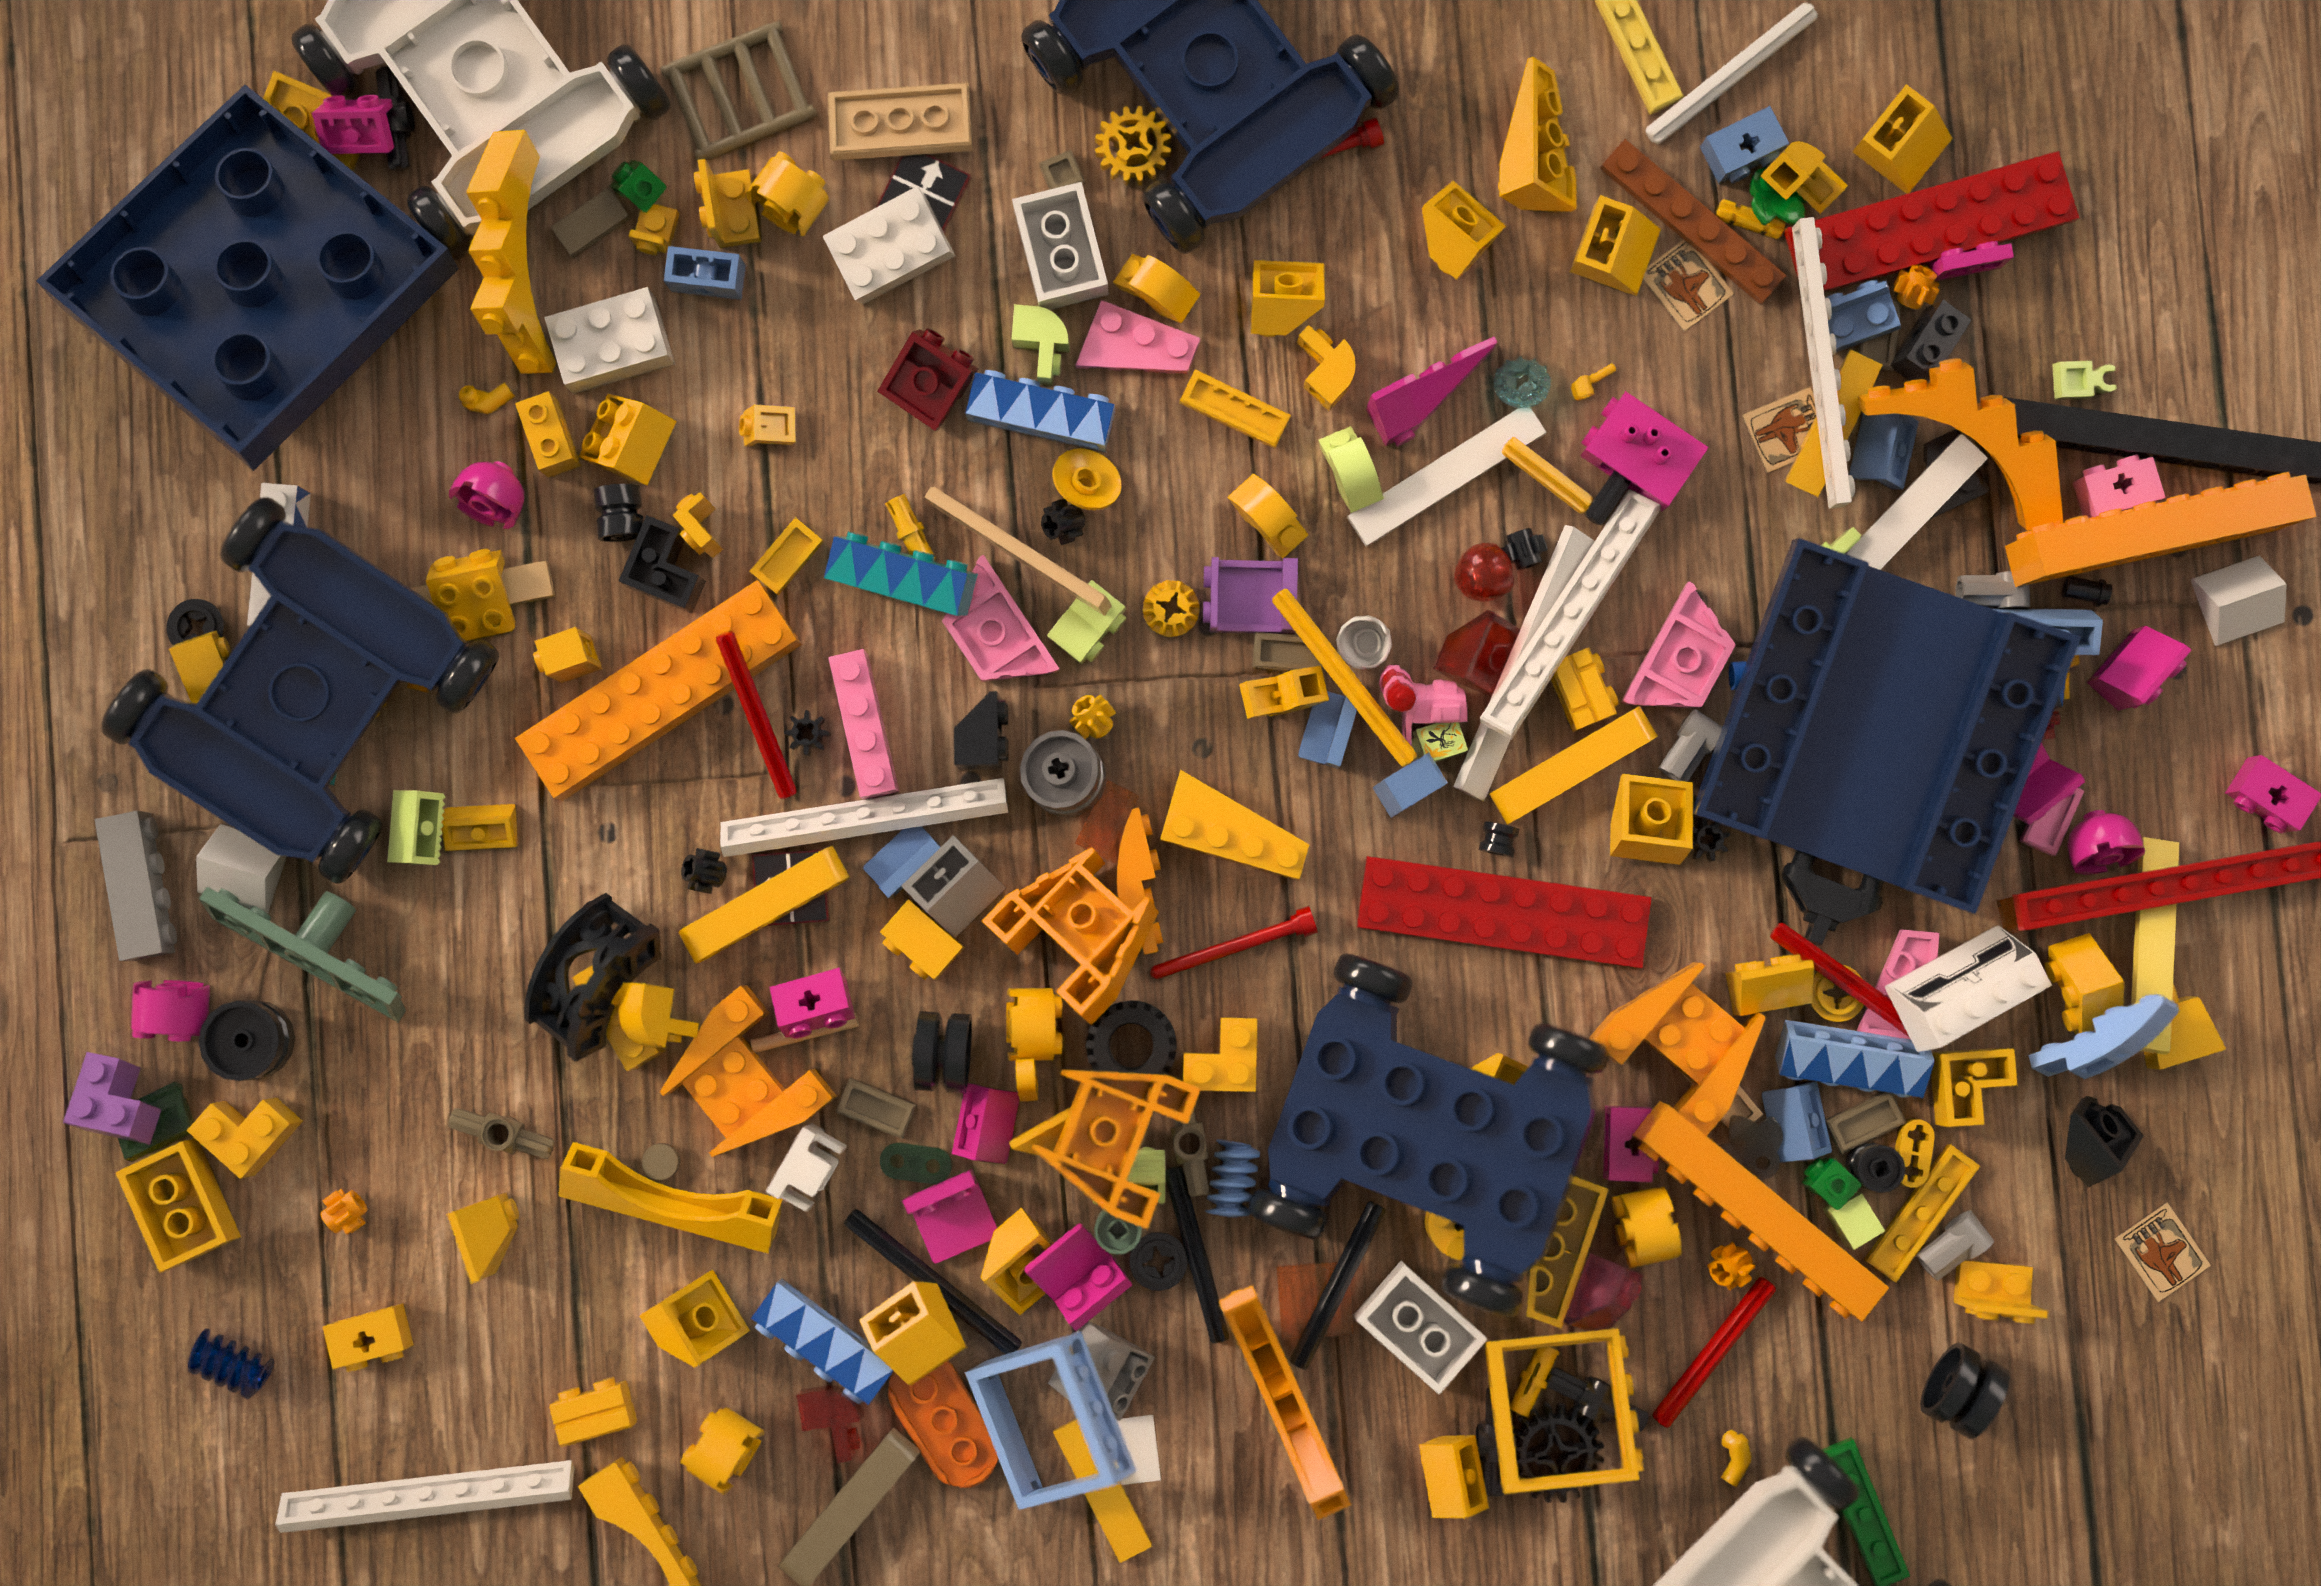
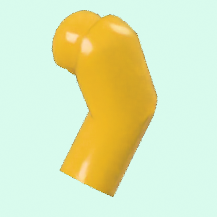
[458,382,515,414]
[1721,1430,1752,1487]

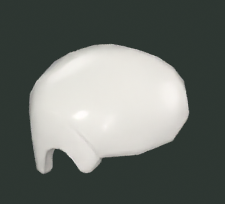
[1336,615,1392,670]

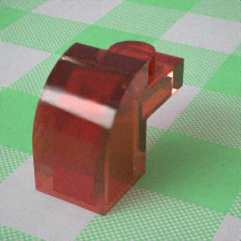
[796,1385,864,1463]

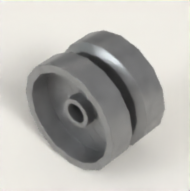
[1020,730,1107,817]

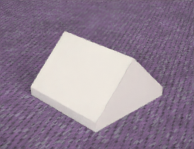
[2190,556,2287,646]
[196,824,287,914]

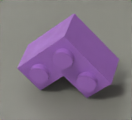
[63,1052,161,1145]

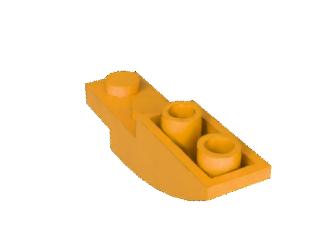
[1117,807,1164,955]

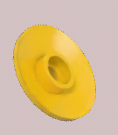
[1052,448,1121,510]

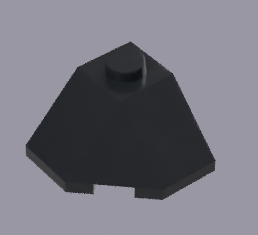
[2065,1096,2144,1188]

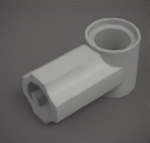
[1955,571,2030,609]
[1658,709,1722,782]
[1916,1210,1994,1281]

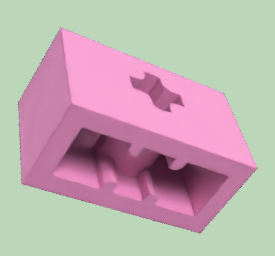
[2073,455,2166,518]

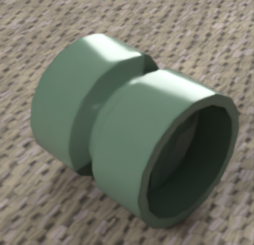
[1094,1209,1142,1254]

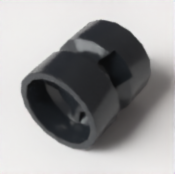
[593,484,644,542]
[1845,1142,1905,1193]

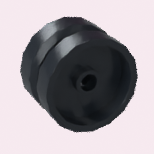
[199,1000,295,1081]
[912,1011,972,1093]
[1920,1342,2010,1440]

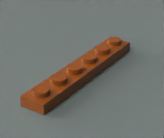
[1600,139,1787,305]

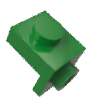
[609,159,667,212]
[1801,1157,1861,1210]

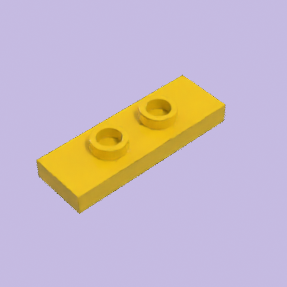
[1179,369,1291,449]

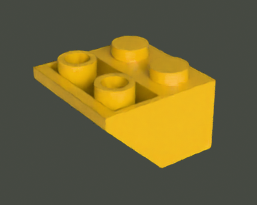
[1852,84,1953,194]
[1570,195,1661,296]
[578,393,677,486]
[1725,954,1814,1016]
[859,1282,967,1385]

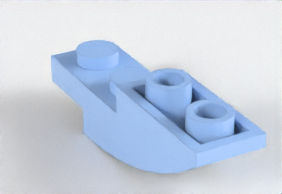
[2029,994,2179,1079]

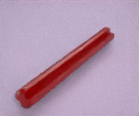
[716,631,797,799]
[1770,923,1909,1037]
[1652,1277,1776,1428]

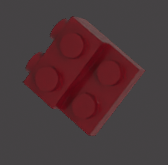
[877,328,978,431]

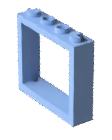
[965,1331,1136,1510]

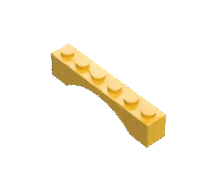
[559,1142,783,1254]
[578,1456,702,1586]

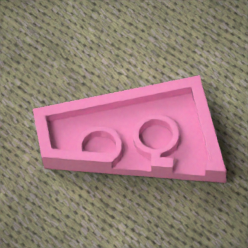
[1075,300,1200,374]
[1857,930,1939,1039]

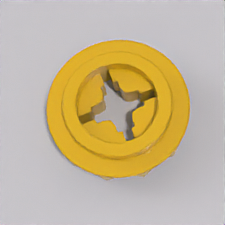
[1143,580,1200,637]
[1810,965,1864,1022]

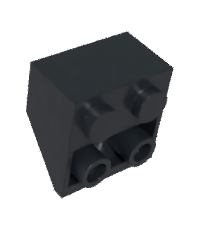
[954,691,1009,770]

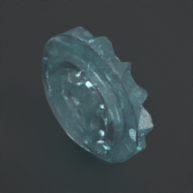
[1494,355,1551,408]

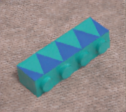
[824,531,978,616]

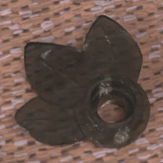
[1718,1115,1783,1180]

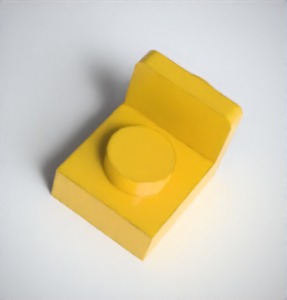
[628,204,680,255]
[739,405,796,447]

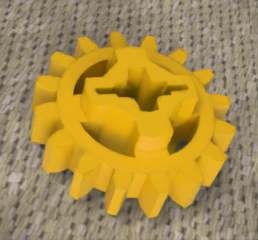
[1095,106,1171,185]

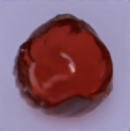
[1454,542,1514,602]

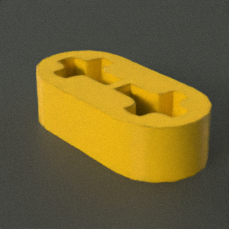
[1016,1058,1039,1102]
[1895,1119,1935,1188]

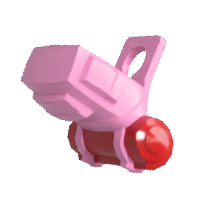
[1379,664,1467,746]

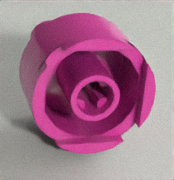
[131,980,210,1042]

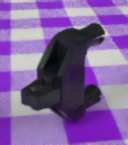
[1782,850,1884,946]

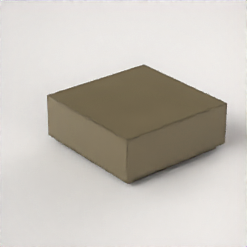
[1039,149,1085,190]

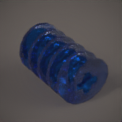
[188,1328,275,1399]

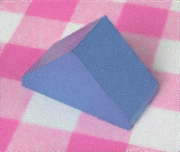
[1372,753,1448,818]

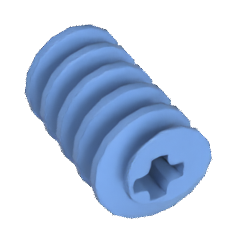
[1205,1139,1260,1218]

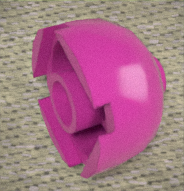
[449,461,524,529]
[2067,810,2145,875]

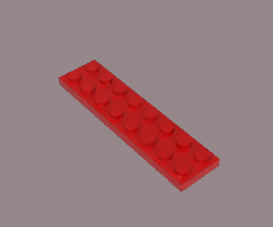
[1784,151,2080,293]
[1356,856,1652,968]

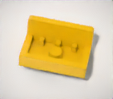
[672,492,723,559]

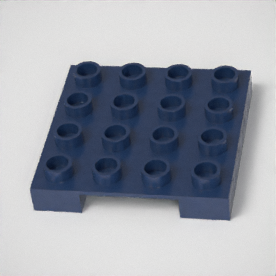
[1693,538,2081,914]

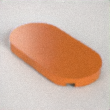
[888,1360,998,1488]

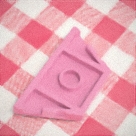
[942,555,1060,682]
[1621,582,1736,708]

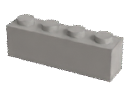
[94,811,177,961]

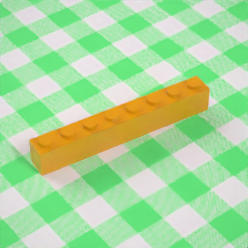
[1633,1101,1889,1322]

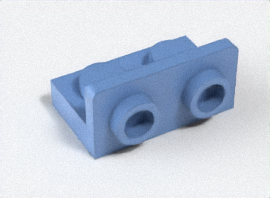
[1826,280,1901,352]

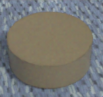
[642,1143,680,1180]

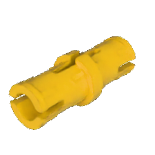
[885,494,936,560]
[1509,1347,1560,1418]

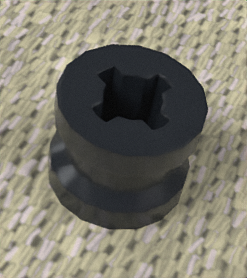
[1478,822,1520,857]

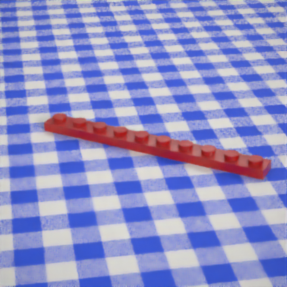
[2012,840,2321,930]

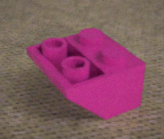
[2086,625,2191,711]

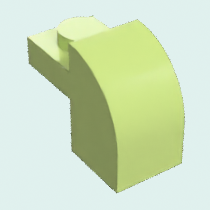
[1011,304,1070,386]
[1318,426,1384,513]

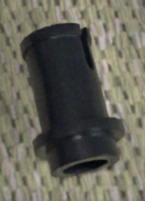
[2062,575,2112,607]

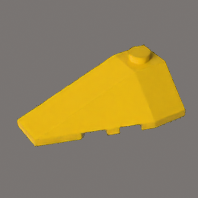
[1498,56,1577,212]

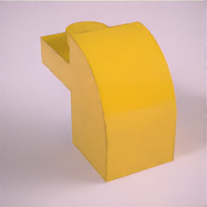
[1760,141,1848,214]
[1113,253,1201,324]
[1297,325,1356,411]
[1227,473,1308,559]
[1239,665,1329,719]
[619,982,699,1047]

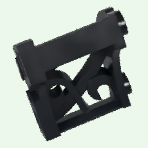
[524,893,662,1062]

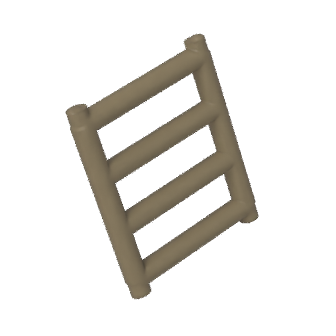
[660,21,818,162]

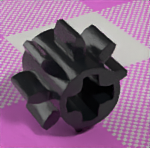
[1041,498,1085,545]
[1500,528,1548,571]
[784,710,831,756]
[1693,817,1730,862]
[681,848,727,894]

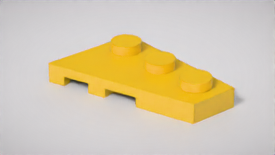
[263,70,360,171]

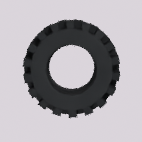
[1086,1000,1177,1075]

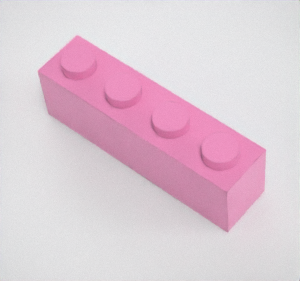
[828,649,899,800]

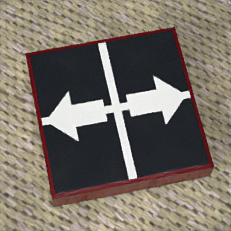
[876,154,971,233]
[752,850,830,926]

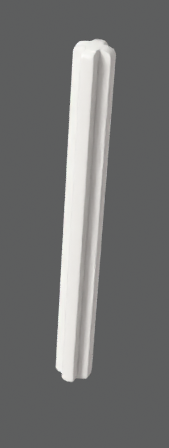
[1645,3,1817,144]

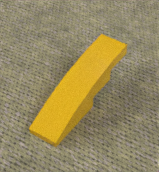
[1785,349,1883,497]

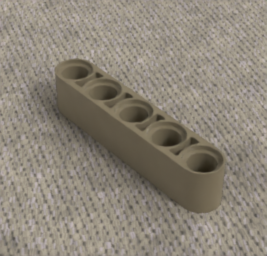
[778,1427,921,1586]

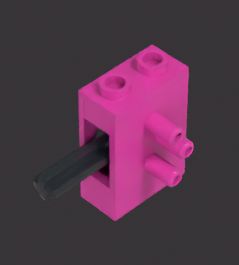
[1580,391,1709,525]

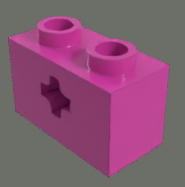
[2225,755,2321,834]
[769,968,855,1039]
[1603,1105,1659,1182]

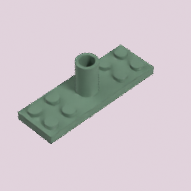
[199,887,406,1023]

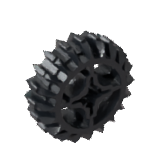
[1513,1402,1604,1503]

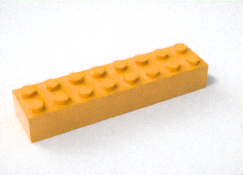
[2005,472,2317,587]
[515,580,802,801]

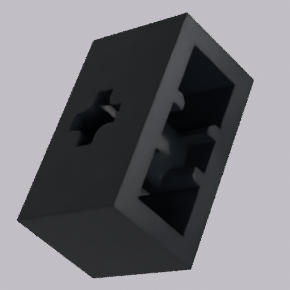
[1890,300,1971,381]

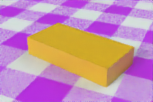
[749,517,824,596]

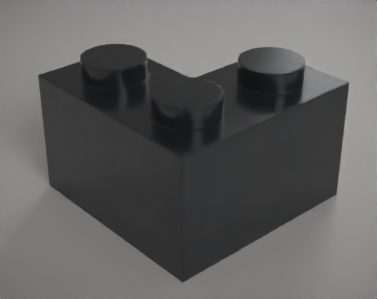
[618,515,706,614]

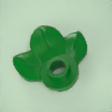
[1749,168,1807,226]

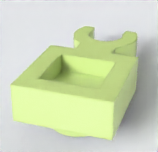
[2052,361,2117,400]

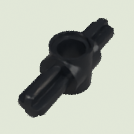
[375,66,415,171]
[1546,1367,1649,1432]
[1475,1387,1516,1497]

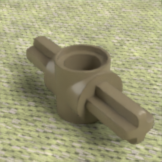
[448,1108,555,1159]
[1170,1108,1210,1197]

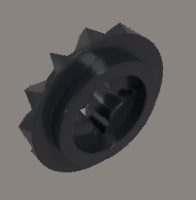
[166,599,226,645]
[1130,1232,1187,1291]

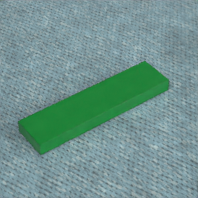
[1822,1437,1911,1586]

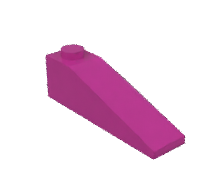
[1366,336,1498,447]

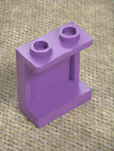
[1203,557,1298,634]

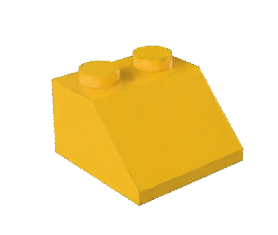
[1610,774,1693,865]

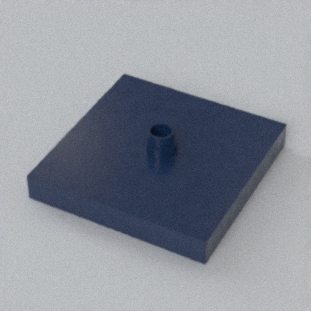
[36,85,459,471]

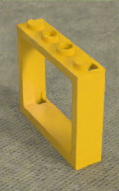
[1484,1328,1643,1494]

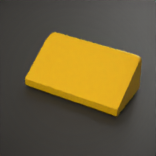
[441,804,518,851]

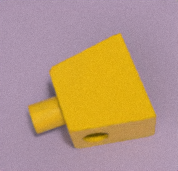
[2144,982,2226,1070]

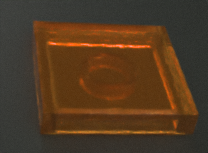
[1276,1261,1354,1340]

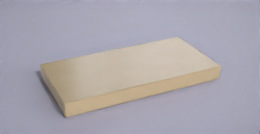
[828,83,973,161]

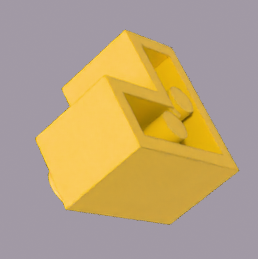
[2045,933,2124,1035]
[1183,1017,1257,1092]
[1931,1047,2018,1127]
[187,1098,303,1179]

